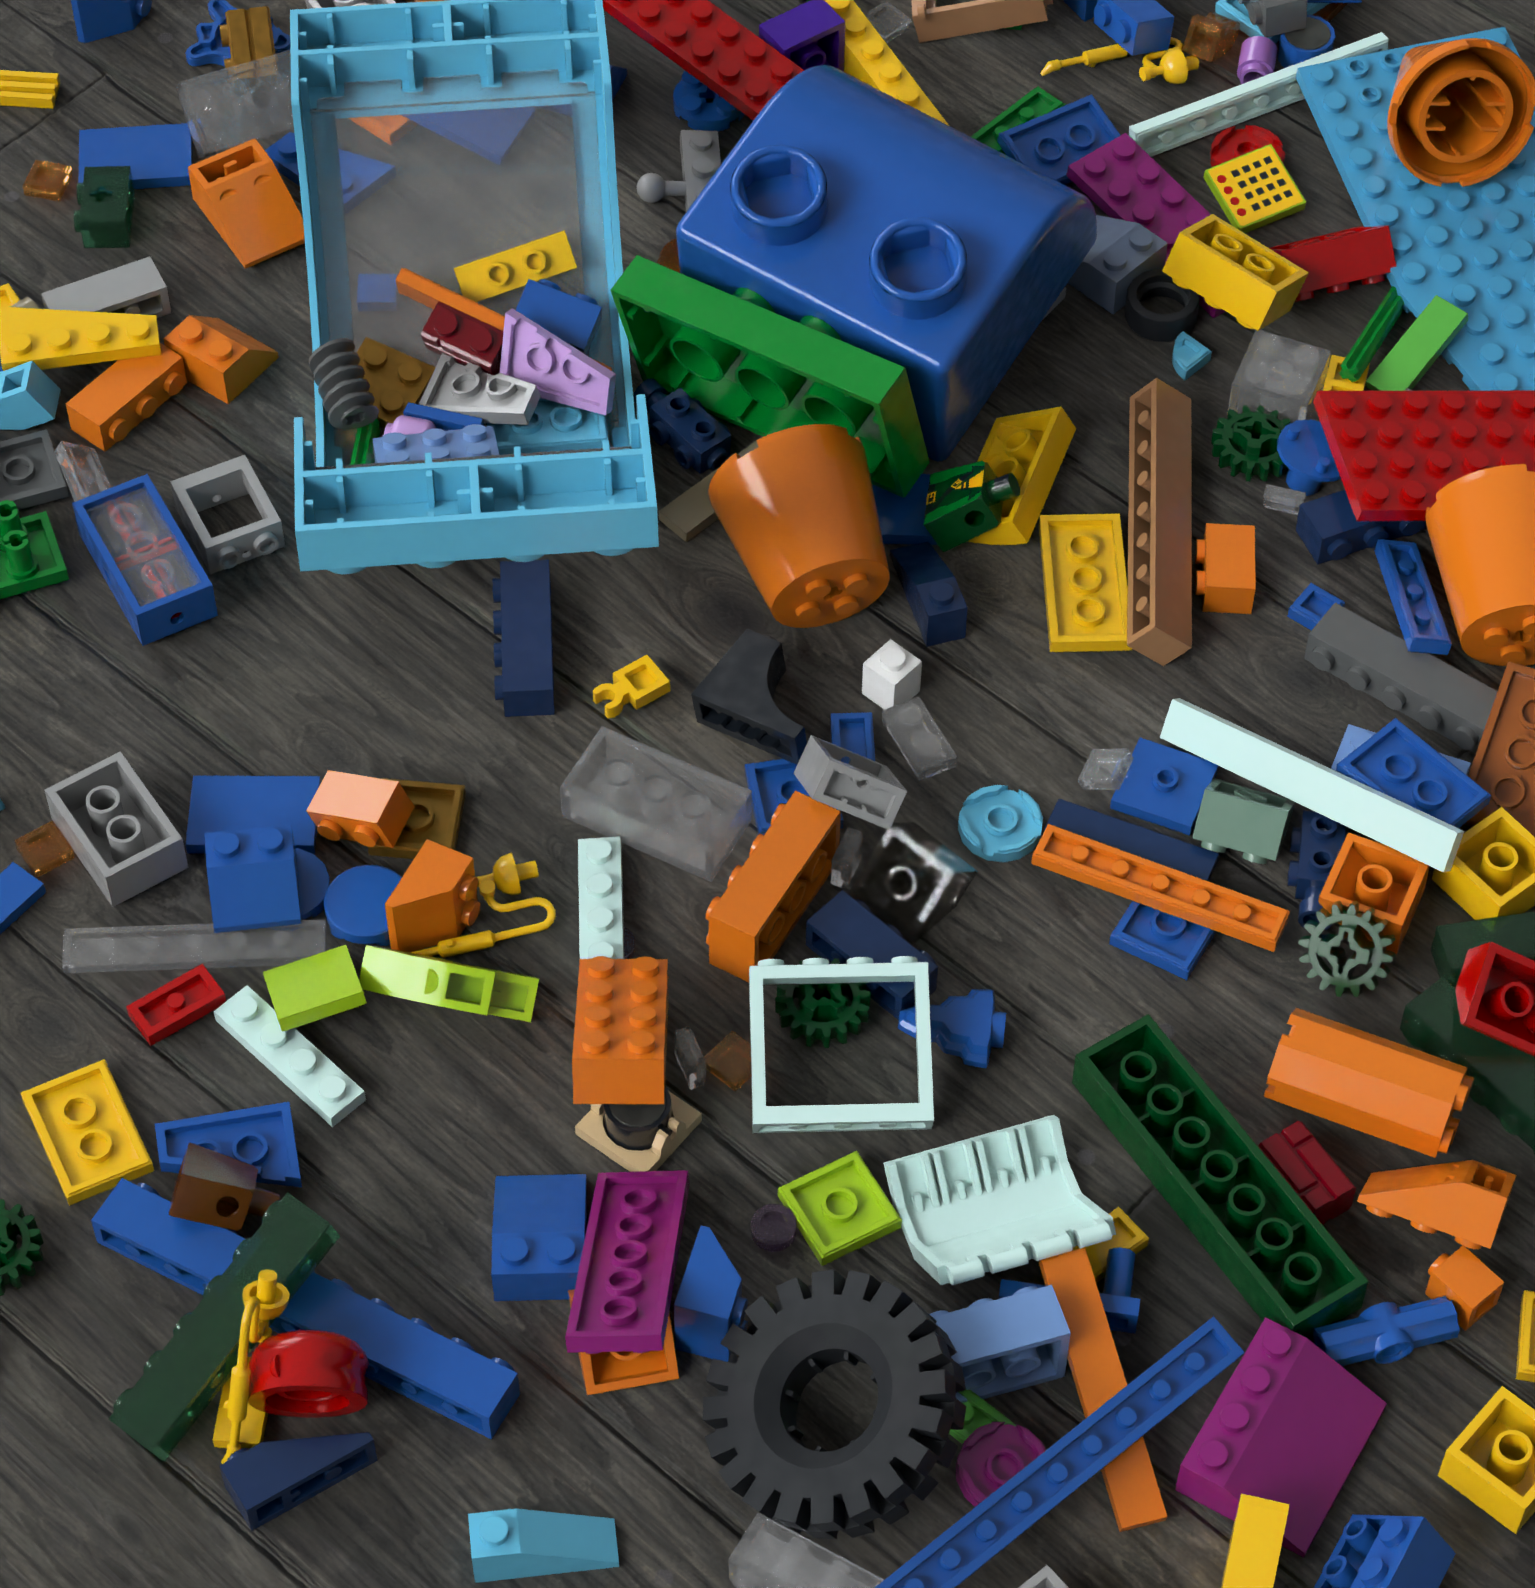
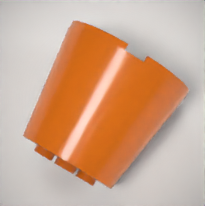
[708,424,890,628]
[1425,464,1535,666]

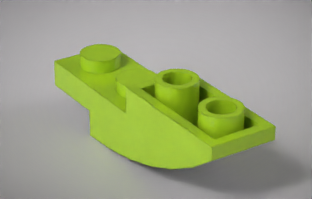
[359,945,539,1022]

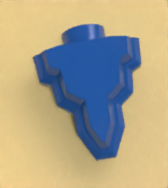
[898,989,1006,1069]

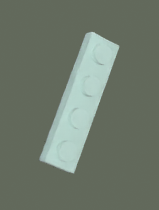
[578,836,625,959]
[214,985,366,1128]

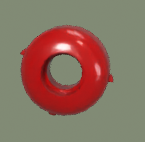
[248,1330,369,1418]

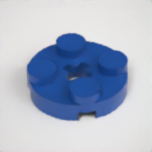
[673,71,745,131]

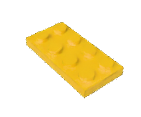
[1039,514,1132,652]

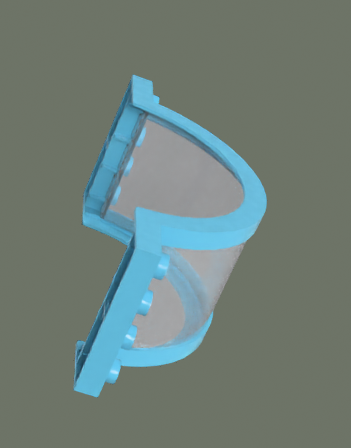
[290,0,659,574]

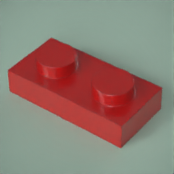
[126,963,226,1046]

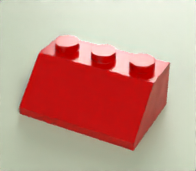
[1269,225,1397,302]
[1455,941,1535,1057]

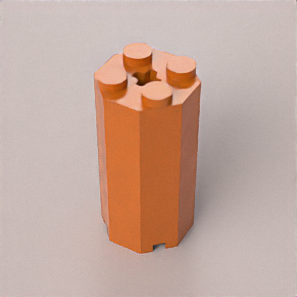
[1264,1008,1474,1158]

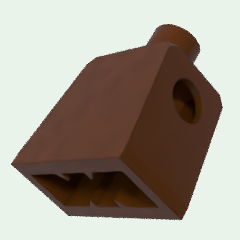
[169,1143,280,1231]

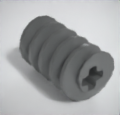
[308,338,379,430]

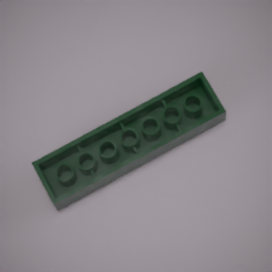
[1072,1014,1369,1339]

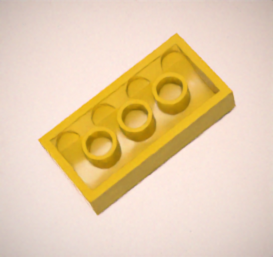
[967,406,1076,545]

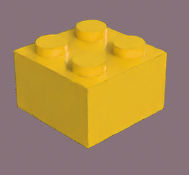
[1432,807,1535,936]
[1438,1386,1535,1534]

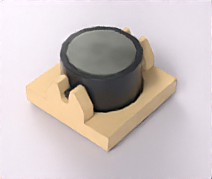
[575,1086,702,1172]

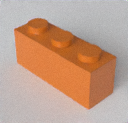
[65,343,187,452]

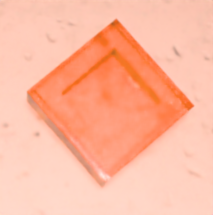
[23,160,73,202]
[14,821,75,877]
[702,1030,751,1091]

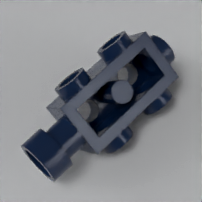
[633,378,732,474]
[1287,810,1353,930]

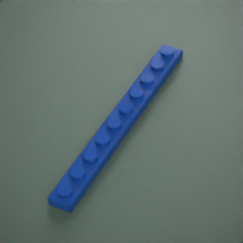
[875,1316,1245,1588]

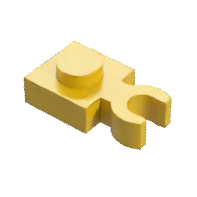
[593,655,671,719]

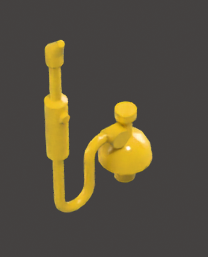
[1040,37,1199,84]
[409,853,556,958]
[221,1269,290,1464]

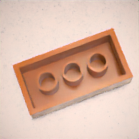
[705,790,841,983]
[572,956,668,1104]

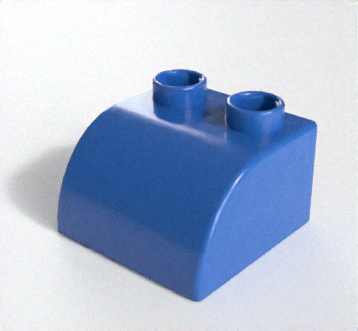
[676,65,1097,461]

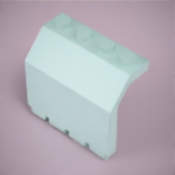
[883,1115,1116,1285]

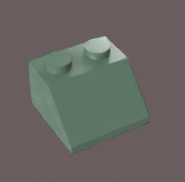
[1192,778,1296,864]

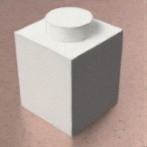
[862,639,922,715]

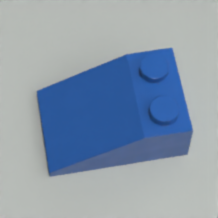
[491,1174,587,1301]

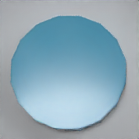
[958,785,1043,862]

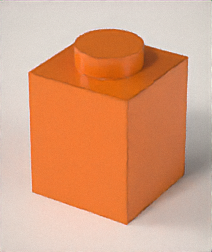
[1425,1246,1504,1331]

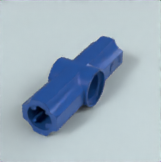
[1313,1296,1460,1366]

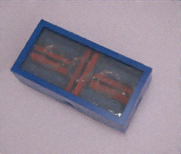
[72,474,218,646]

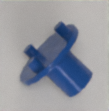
[1277,420,1341,496]

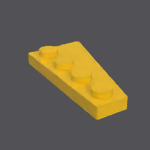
[0,307,161,371]

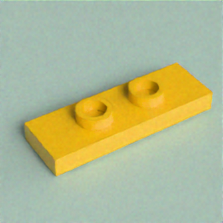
[453,230,577,302]

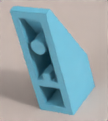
[0,361,61,430]
[468,1508,619,1583]

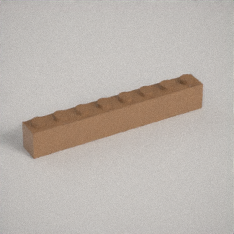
[1127,378,1192,666]

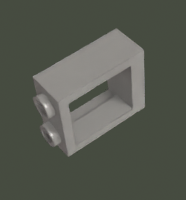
[170,455,285,574]
[794,735,907,830]

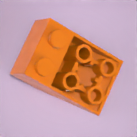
[188,138,305,269]
[1357,1160,1517,1249]

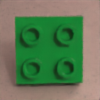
[0,500,69,599]

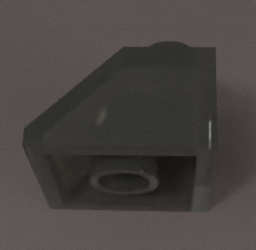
[848,822,978,943]

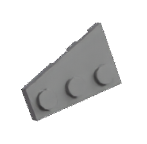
[419,353,541,425]

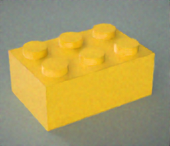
[1162,214,1309,331]

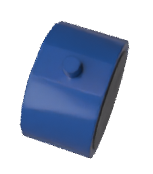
[1277,15,1335,68]

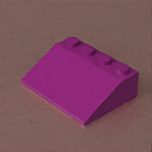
[1175,1317,1387,1557]

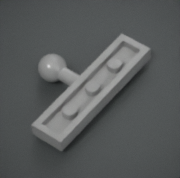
[636,130,721,212]

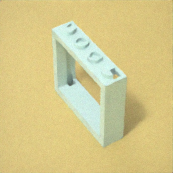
[749,956,934,1133]

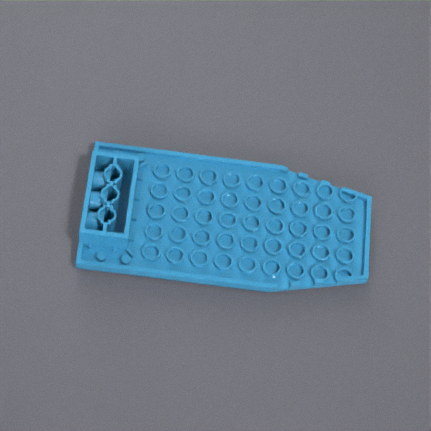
[1296,27,1535,391]

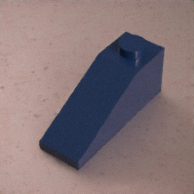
[890,542,968,647]
[220,1432,378,1531]

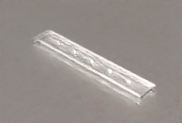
[62,920,327,973]

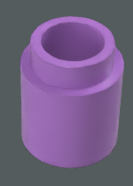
[1237,36,1277,84]

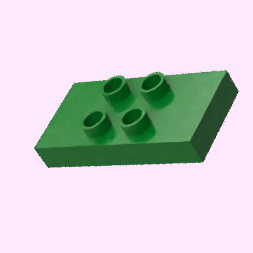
[610,255,930,498]

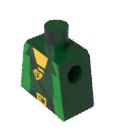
[923,461,1020,552]

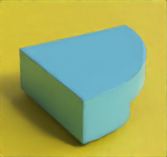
[1172,331,1212,380]

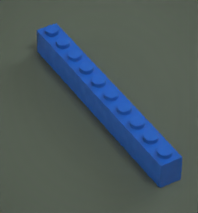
[91,1178,520,1440]

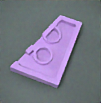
[500,308,616,416]

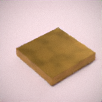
[368,778,466,859]

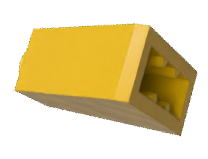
[1221,1493,1290,1588]

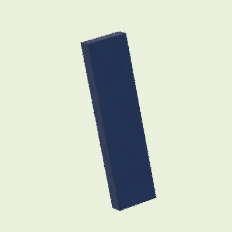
[1043,799,1219,881]

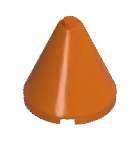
[1387,38,1535,187]

